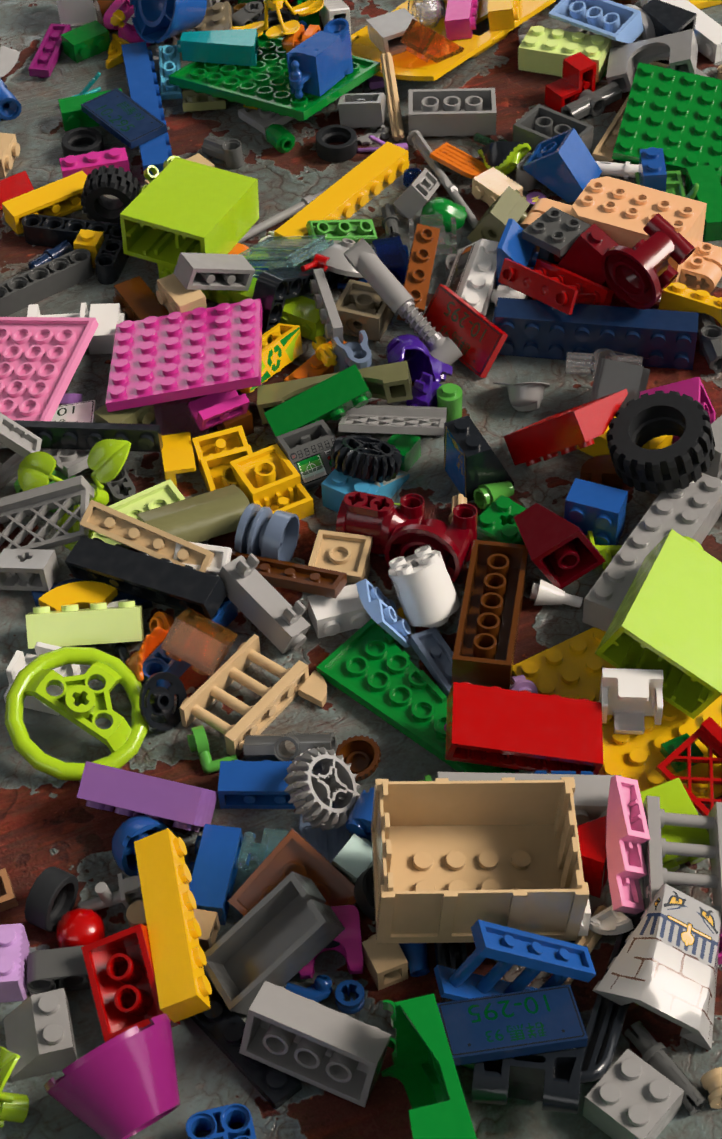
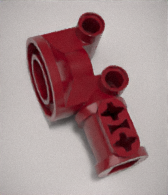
[601,213,696,309]
[336,491,478,583]

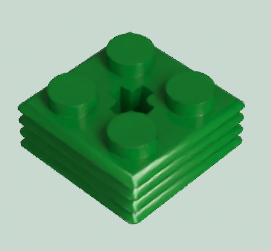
[477,495,527,545]

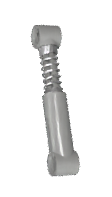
[343,238,463,366]

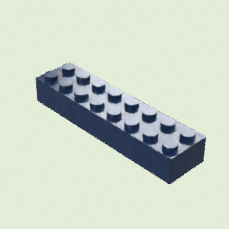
[495,297,699,370]

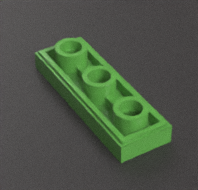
[306,219,378,245]

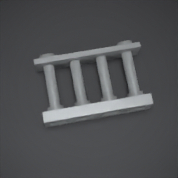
[641,796,722,934]

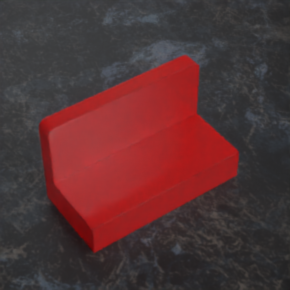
[0,171,34,210]

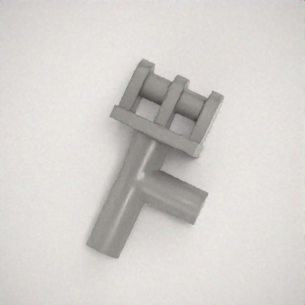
[80,873,143,911]

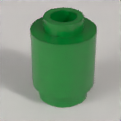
[266,124,295,153]

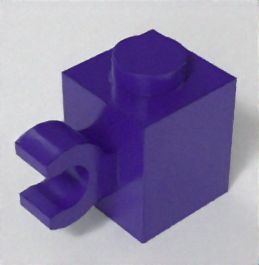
[406,372,442,407]

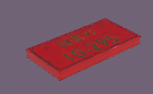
[423,284,508,378]

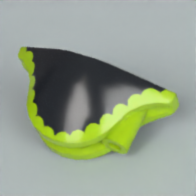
[478,141,531,176]

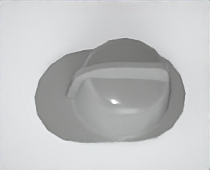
[493,382,550,412]

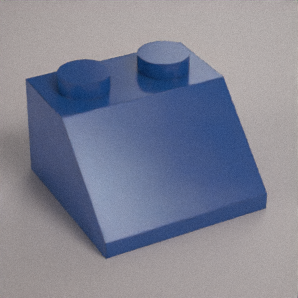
[496,218,539,286]

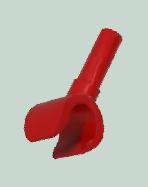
[301,254,330,272]

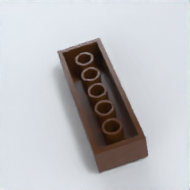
[451,540,528,689]

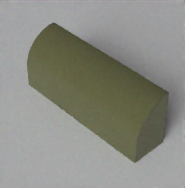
[137,484,250,543]

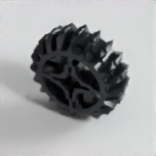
[330,434,402,483]

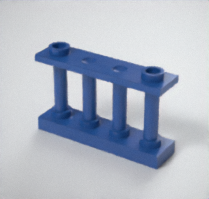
[434,919,596,1000]

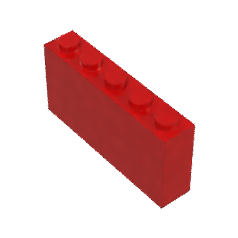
[445,682,603,775]

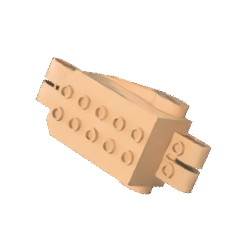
[520,176,722,296]

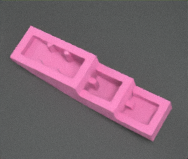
[606,775,650,915]

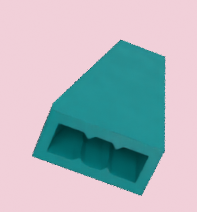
[177,28,259,66]

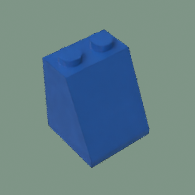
[523,128,602,203]

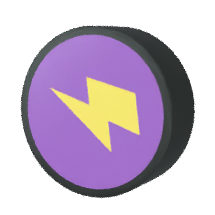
[525,191,547,210]

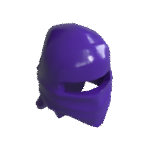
[386,334,452,383]

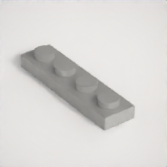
[310,268,343,344]

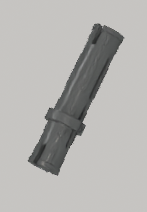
[624,1021,708,1115]

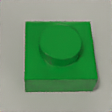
[660,733,703,773]

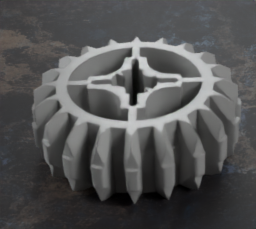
[284,746,361,831]

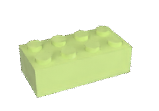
[518,26,612,83]

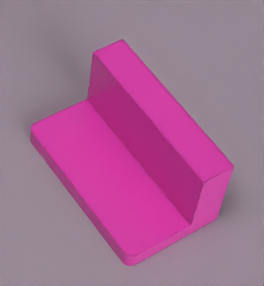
[188,390,250,431]

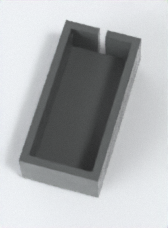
[203,872,345,1015]

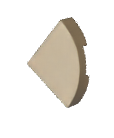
[298,670,327,708]

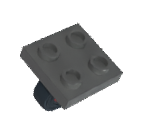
[522,207,591,265]

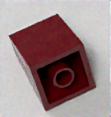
[557,223,619,288]
[514,503,606,589]

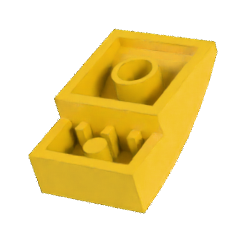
[192,425,253,492]
[230,443,314,520]

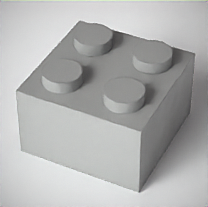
[583,1048,684,1139]

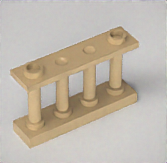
[179,634,309,757]

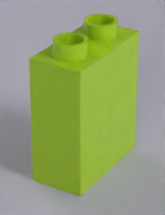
[120,157,259,268]
[595,529,722,719]

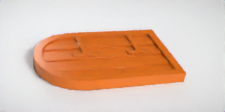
[429,142,488,179]

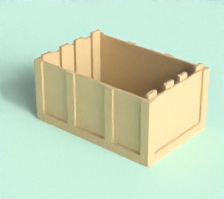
[371,777,589,944]

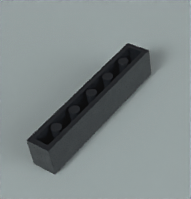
[65,536,228,620]

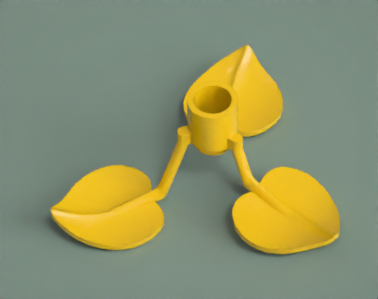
[232,0,324,39]

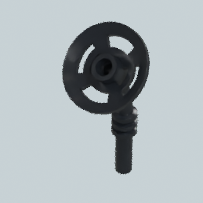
[114,643,187,731]

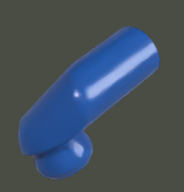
[285,975,333,1003]

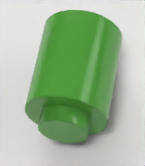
[437,383,462,422]

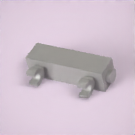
[218,553,311,654]

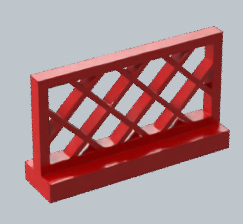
[656,716,722,816]

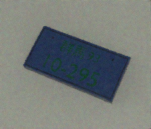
[81,88,167,149]
[437,984,588,1066]

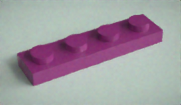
[28,23,71,78]

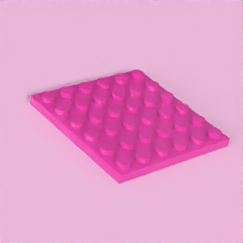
[105,298,263,412]

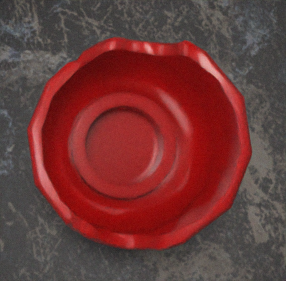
[56,908,105,948]

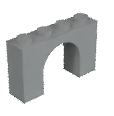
[606,29,698,93]

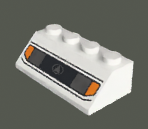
[446,239,499,316]

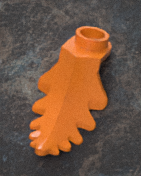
[125,611,174,681]

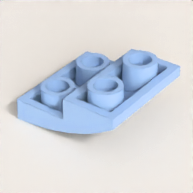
[356,579,411,648]

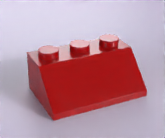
[81,923,180,1042]

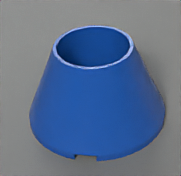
[130,0,207,44]

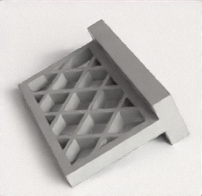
[338,404,447,436]
[0,475,95,554]

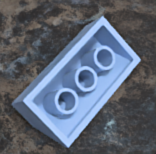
[548,0,644,43]

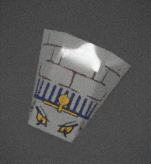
[592,883,722,1050]

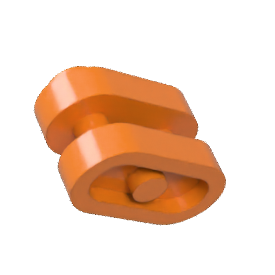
[282,24,321,53]

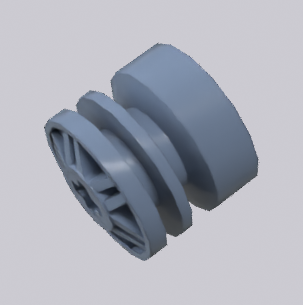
[234,503,300,562]

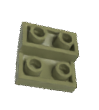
[182,88,226,112]

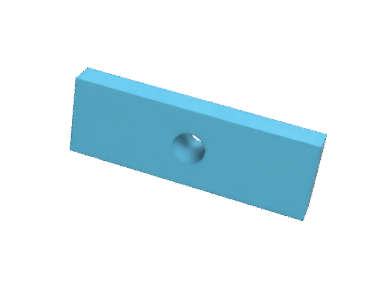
[159,45,182,100]

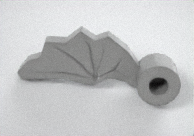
[357,125,390,146]

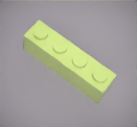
[25,600,145,649]

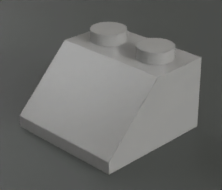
[3,988,78,1082]

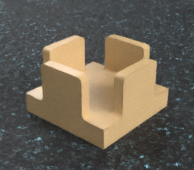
[308,529,373,586]

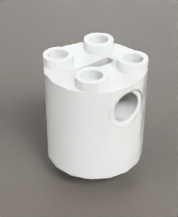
[388,545,460,628]

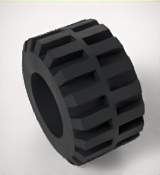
[81,165,141,224]

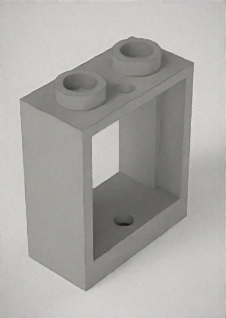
[0,412,42,489]

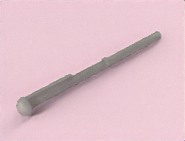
[407,130,478,228]

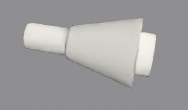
[530,578,583,608]

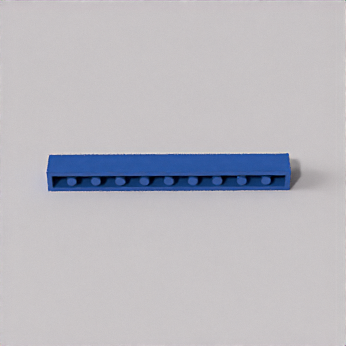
[121,42,172,180]

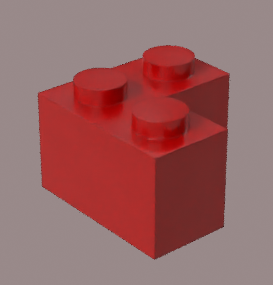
[545,52,597,113]

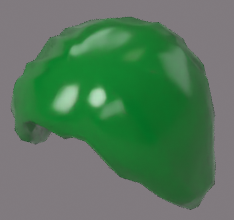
[421,197,467,237]

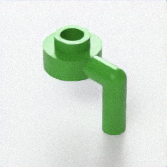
[187,725,238,774]

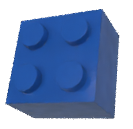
[564,478,628,545]

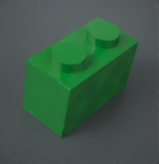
[61,20,111,63]

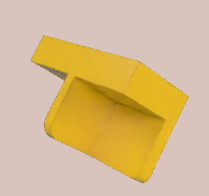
[161,432,196,489]

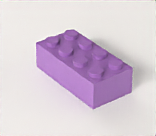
[77,761,218,832]

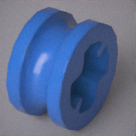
[335,980,365,1014]

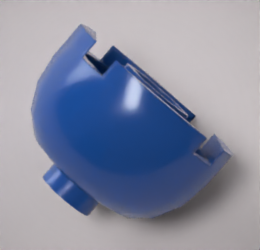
[112,815,174,876]

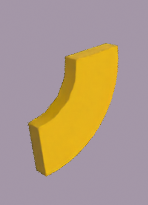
[38,581,118,611]

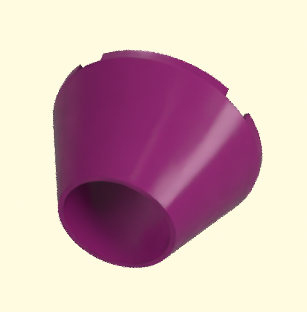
[44,1014,180,1139]

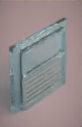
[240,235,334,268]

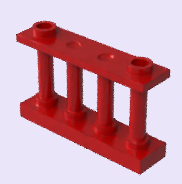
[498,258,613,315]

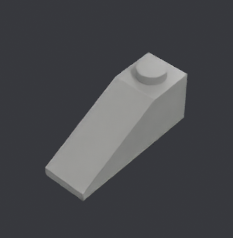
[393,167,441,220]

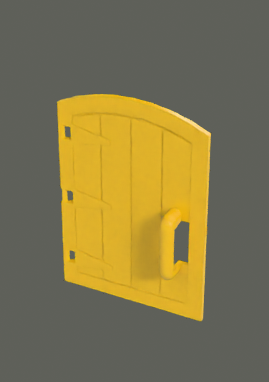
[351,0,556,81]

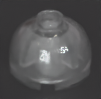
[408,0,444,32]

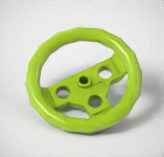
[5,646,149,781]

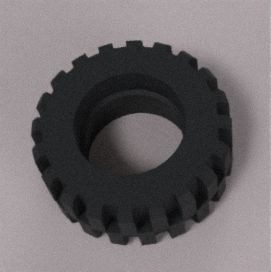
[607,391,715,494]

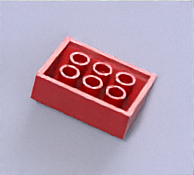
[504,389,628,467]

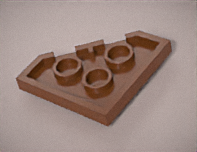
[228,828,356,916]

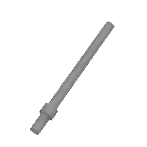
[238,189,326,243]

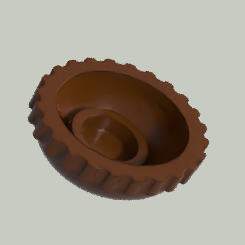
[336,735,381,782]

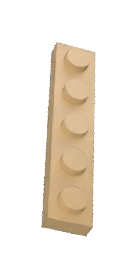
[80,500,215,573]

